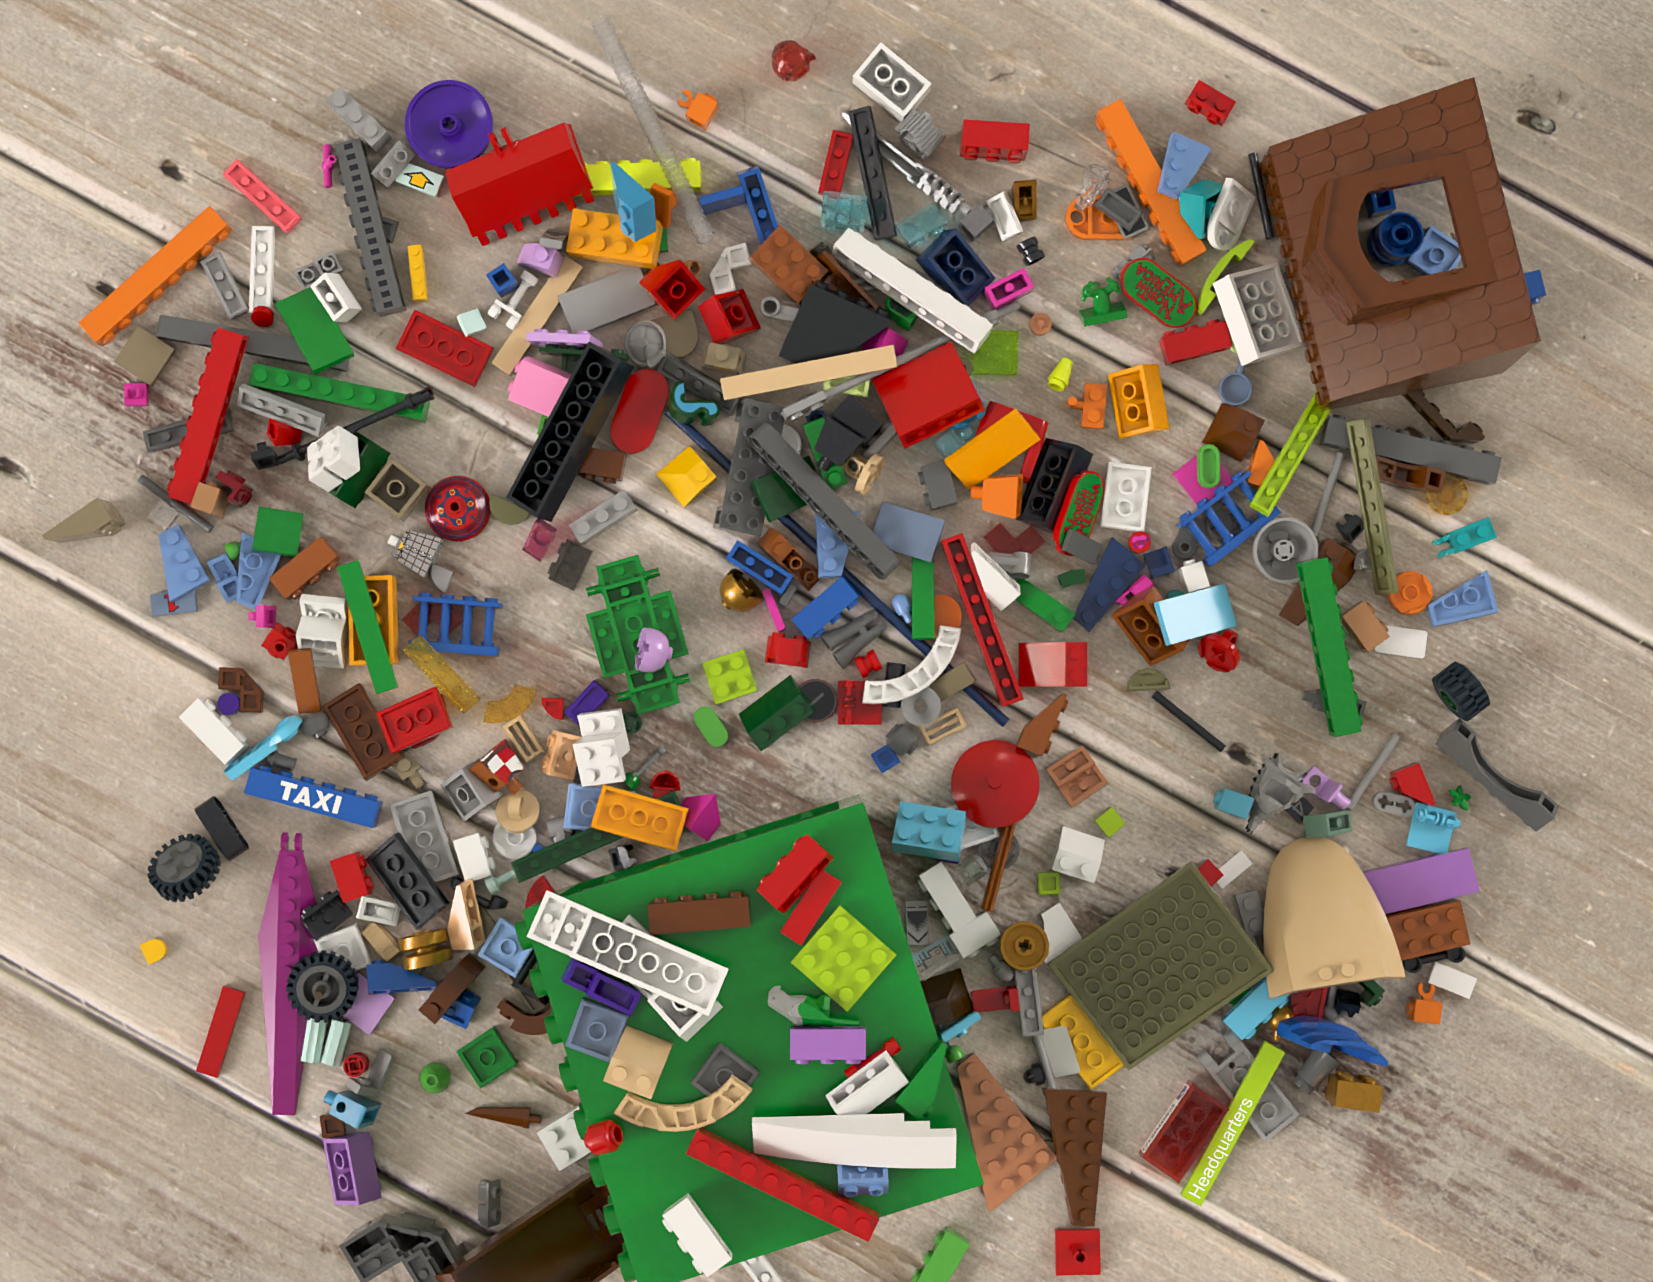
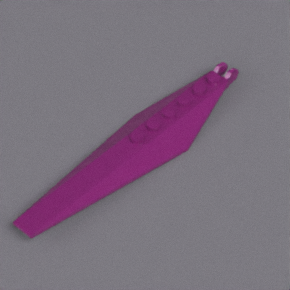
[258,832,319,1115]

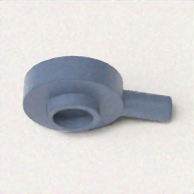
[1218,359,1252,406]

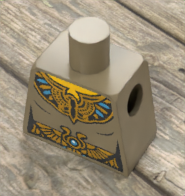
[701,342,747,375]

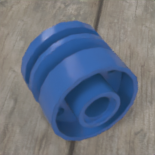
[1367,212,1424,267]

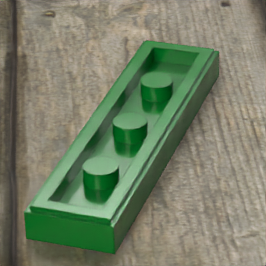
[912,557,935,640]

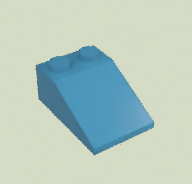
[610,162,656,242]

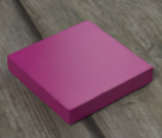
[1172,455,1232,504]

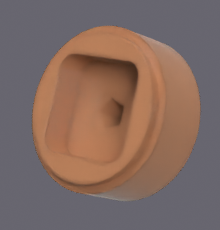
[1029,313,1052,336]

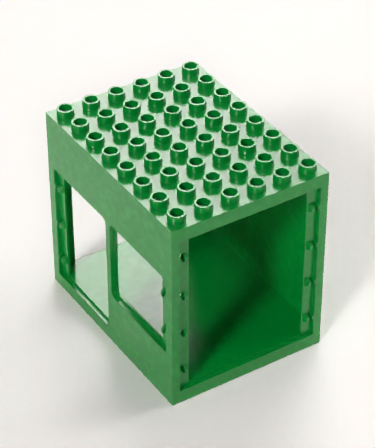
[515,794,984,1282]

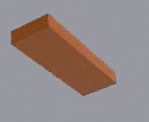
[288,648,322,714]

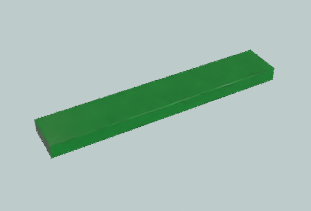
[337,560,399,694]

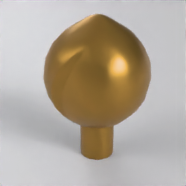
[1267,1005,1294,1041]

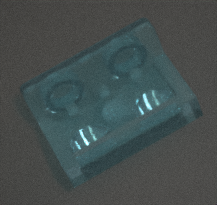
[895,202,947,248]

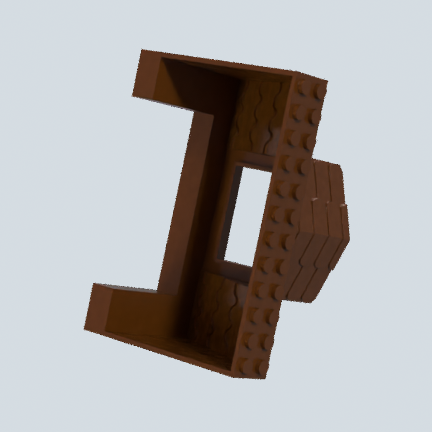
[1260,77,1541,411]

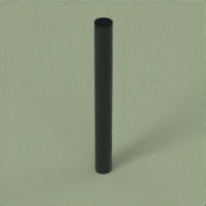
[1248,152,1275,240]
[1151,691,1226,752]

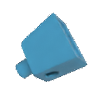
[324,1090,381,1129]

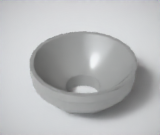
[901,687,941,726]

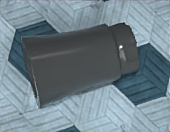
[1292,1050,1341,1095]

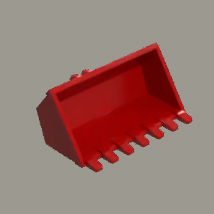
[445,122,594,246]

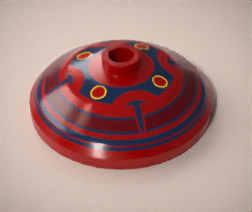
[425,476,491,542]

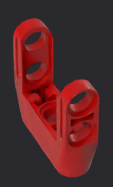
[974,401,1049,484]

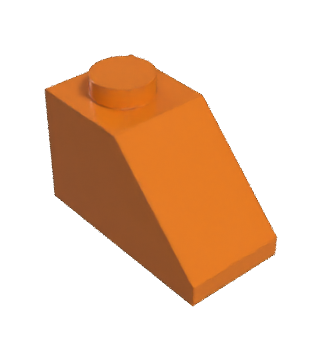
[1245,440,1275,489]

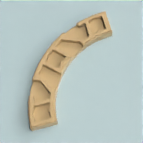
[614,1074,753,1132]

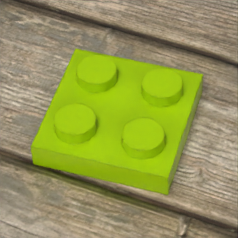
[702,649,758,705]

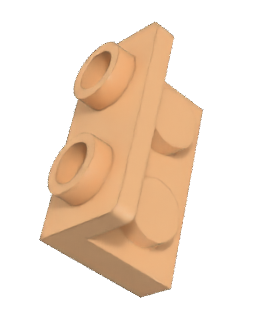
[541,730,581,780]

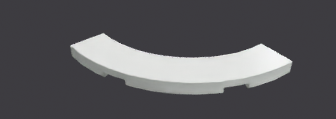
[862,625,962,704]

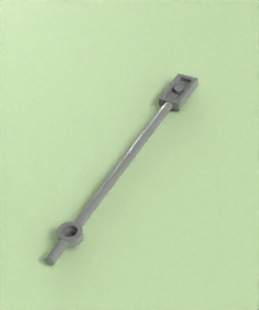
[781,301,1020,421]

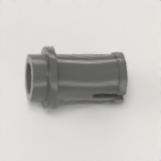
[267,750,297,772]

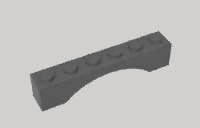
[1436,718,1559,832]

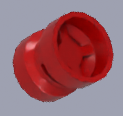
[854,649,883,678]
[343,1052,370,1077]

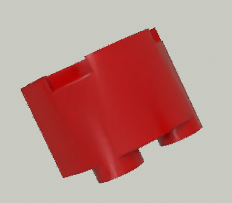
[764,632,811,668]

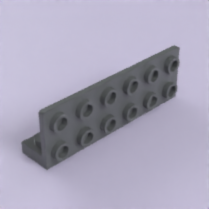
[713,398,785,536]

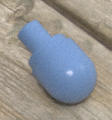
[892,594,912,624]

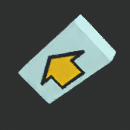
[395,163,444,198]

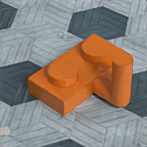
[1066,383,1107,430]

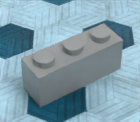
[325,86,392,153]
[569,490,638,545]

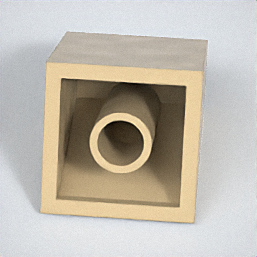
[603,1025,673,1099]

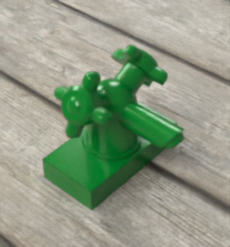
[1079,277,1127,327]

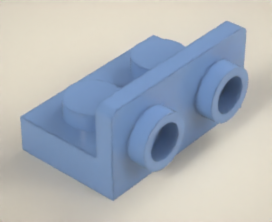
[837,1164,889,1197]

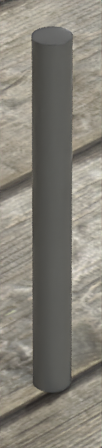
[138,475,214,533]

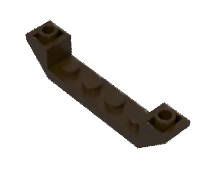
[1402,390,1485,443]

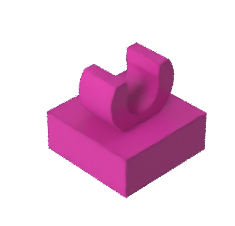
[124,383,149,407]
[249,605,276,628]

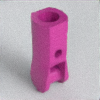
[1115,575,1154,605]

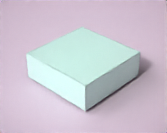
[456,308,487,337]

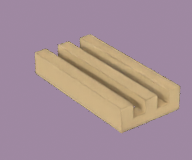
[918,707,967,746]
[502,715,545,763]

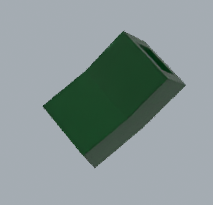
[1057,569,1086,589]

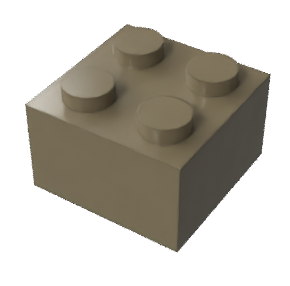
[365,458,431,522]

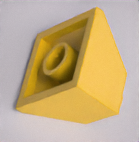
[656,446,718,507]

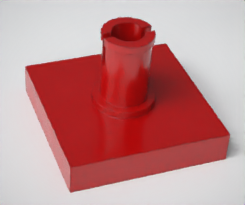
[1054,1228,1101,1276]

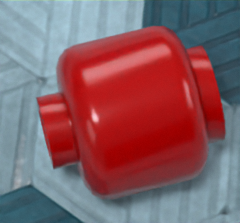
[584,1120,623,1155]

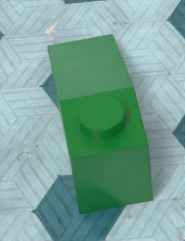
[803,417,848,489]
[1015,579,1076,633]
[894,1039,947,1121]

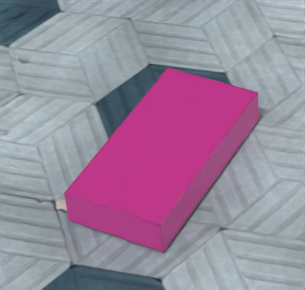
[762,588,786,632]

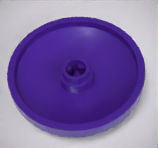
[405,80,493,169]

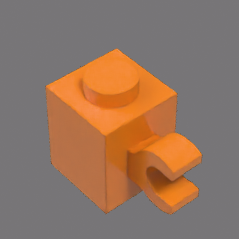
[677,90,719,131]
[1406,982,1443,1025]

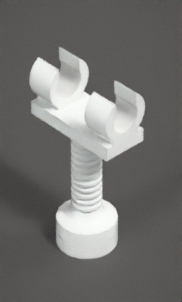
[488,270,539,330]

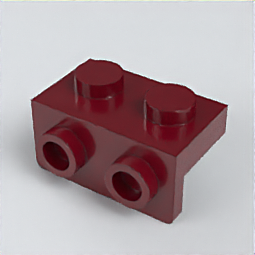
[215,470,253,507]

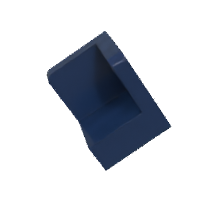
[1143,546,1175,579]

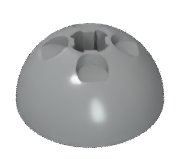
[1252,518,1318,583]

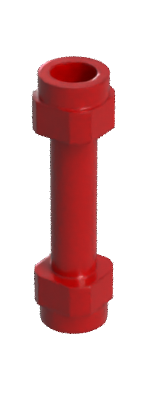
[844,1037,902,1078]

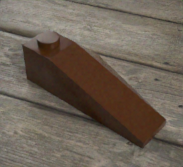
[1279,538,1356,626]

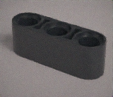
[195,796,249,861]

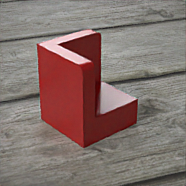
[267,418,303,446]

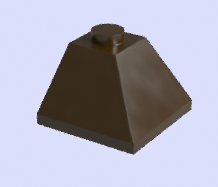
[920,968,974,1026]

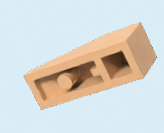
[447,879,486,950]

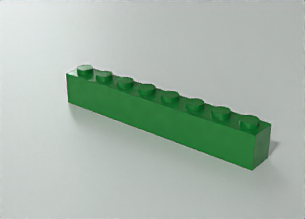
[248,363,430,423]
[1296,557,1363,737]

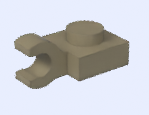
[392,750,426,789]

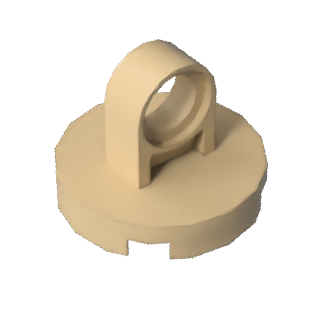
[842,453,885,496]
[496,789,540,834]

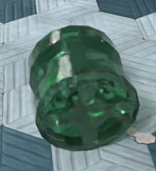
[623,712,643,734]

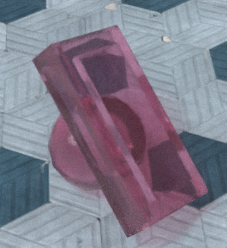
[522,518,557,562]

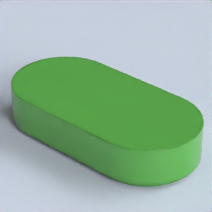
[1197,444,1220,489]
[694,707,728,747]

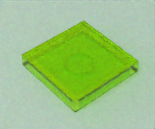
[973,330,1018,375]

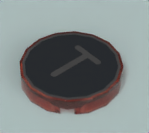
[800,679,838,723]

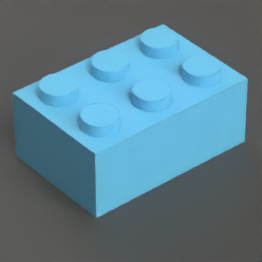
[892,801,967,862]

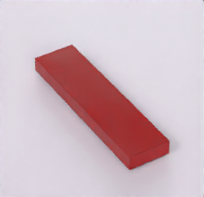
[196,985,246,1078]

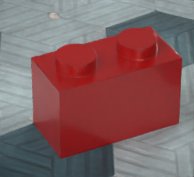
[330,851,374,903]

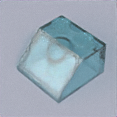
[821,191,868,233]

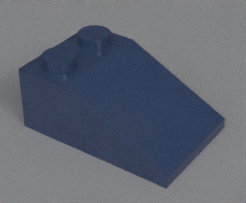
[916,228,995,307]

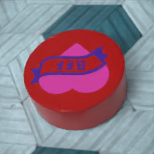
[1128,531,1151,554]

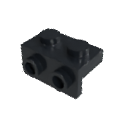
[300,890,353,942]

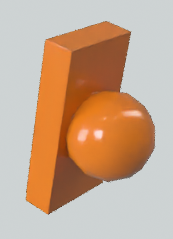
[650,183,677,228]

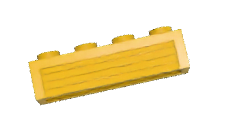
[407,244,429,302]

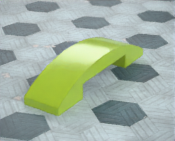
[1197,239,1255,316]

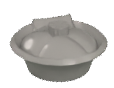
[624,320,667,368]

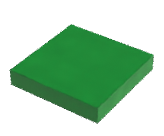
[252,506,303,557]
[456,1026,518,1089]

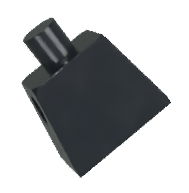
[814,415,867,472]

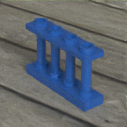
[1176,471,1281,567]
[408,593,503,657]

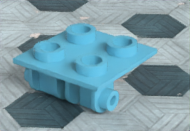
[1406,802,1460,853]

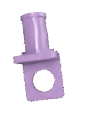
[1301,766,1351,810]

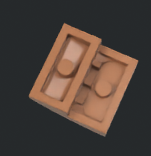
[1046,745,1108,808]

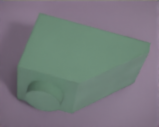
[1303,809,1352,838]

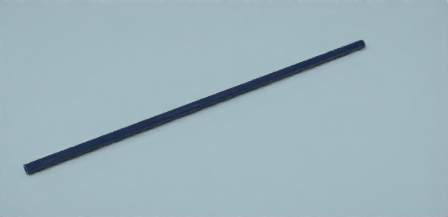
[664,410,1010,727]

